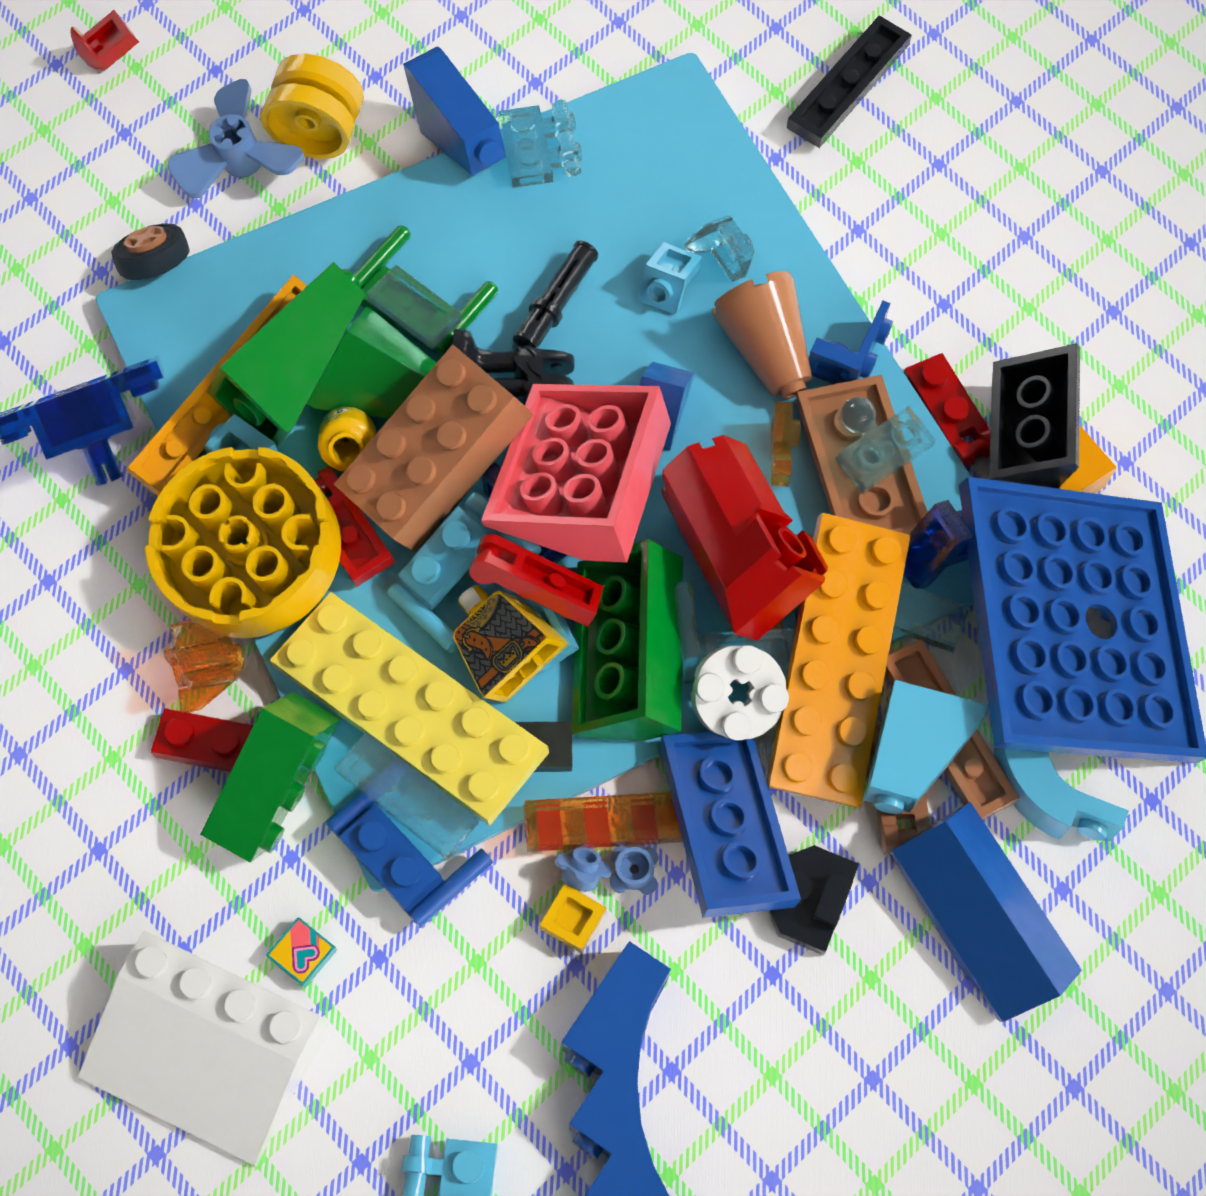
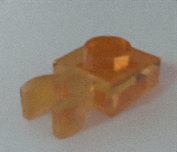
[770,402,801,487]

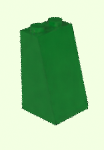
[207,262,366,450]

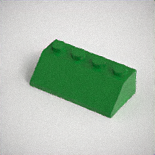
[571,539,683,741]

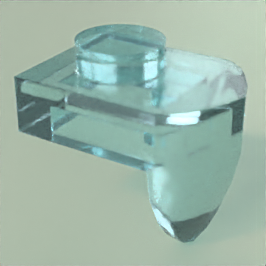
[684,215,755,282]

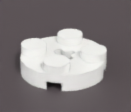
[691,645,789,740]

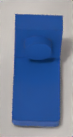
[809,300,893,384]

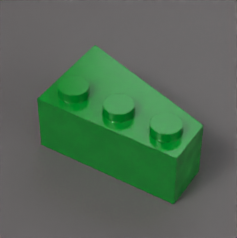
[200,692,342,863]

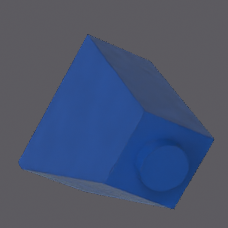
[403,46,506,176]

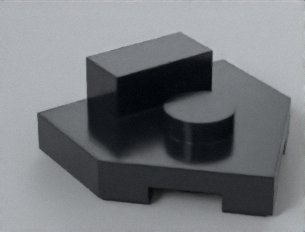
[768,845,859,956]

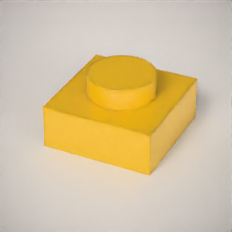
[539,883,607,954]

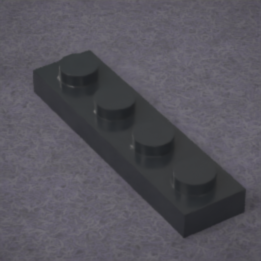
[786,15,912,149]

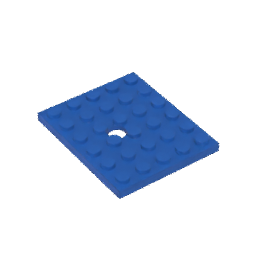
[959,477,1206,763]

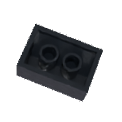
[989,343,1080,489]

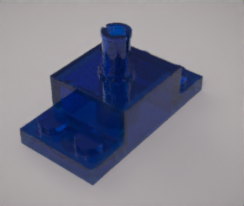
[0,356,165,486]

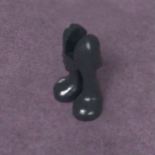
[453,329,575,402]

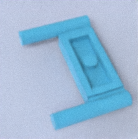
[387,492,541,653]

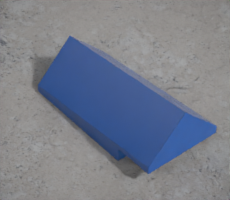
[889,802,1082,1022]

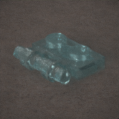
[499,100,583,188]

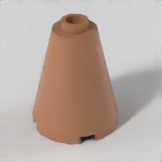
[711,271,812,400]

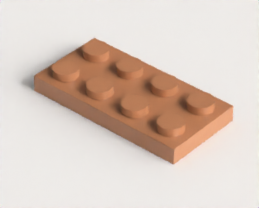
[795,375,934,542]

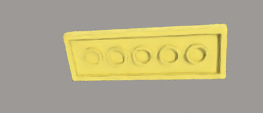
[270,592,549,826]

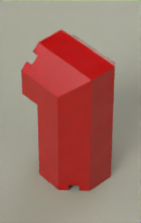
[661,435,828,641]

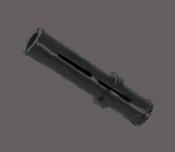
[512,240,599,348]

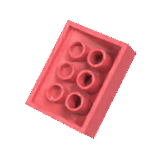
[481,384,671,563]

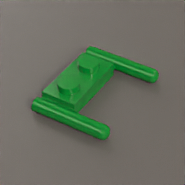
[353,225,498,357]

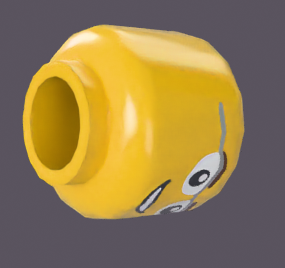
[317,407,376,471]

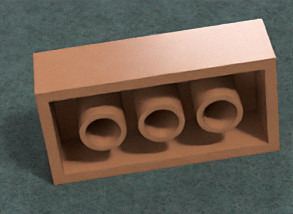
[334,344,534,553]

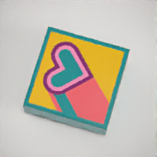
[266,917,337,988]

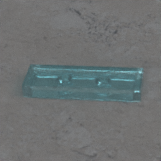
[335,732,479,861]

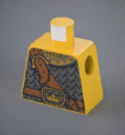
[453,585,568,703]

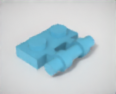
[401,1135,498,1196]

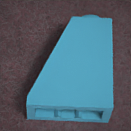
[863,680,989,814]

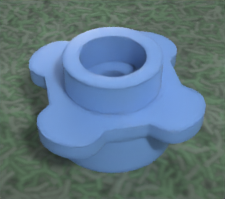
[610,845,659,895]
[555,846,613,892]

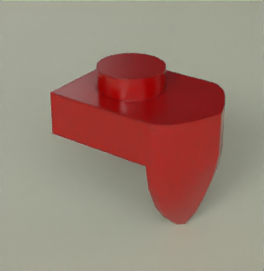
[70,10,139,70]

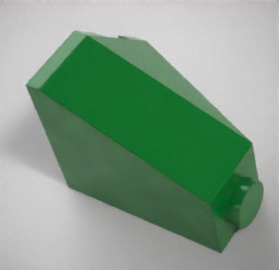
[307,306,436,419]

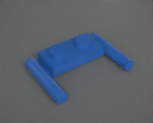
[325,759,494,928]

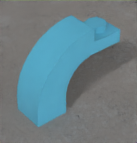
[994,748,1129,841]

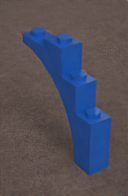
[561,941,671,1196]

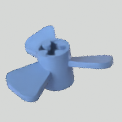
[168,79,304,198]

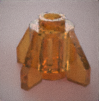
[164,621,245,713]

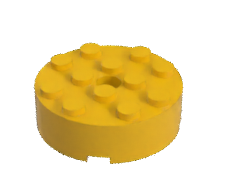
[145,447,341,638]

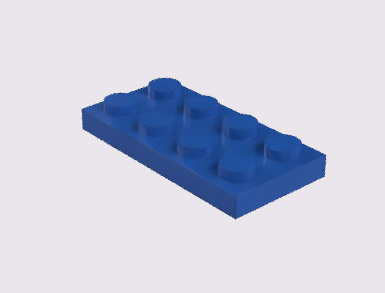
[658,731,801,918]

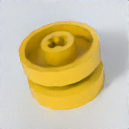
[260,53,364,159]

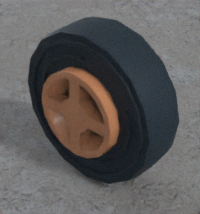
[111,223,190,280]

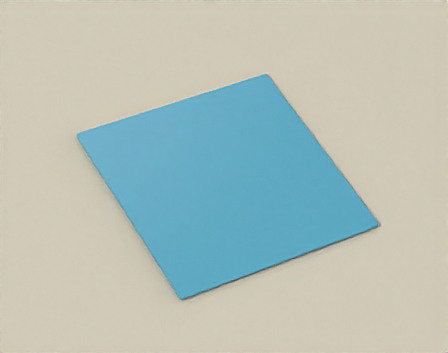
[96,53,975,892]

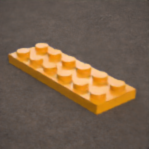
[766,513,911,808]

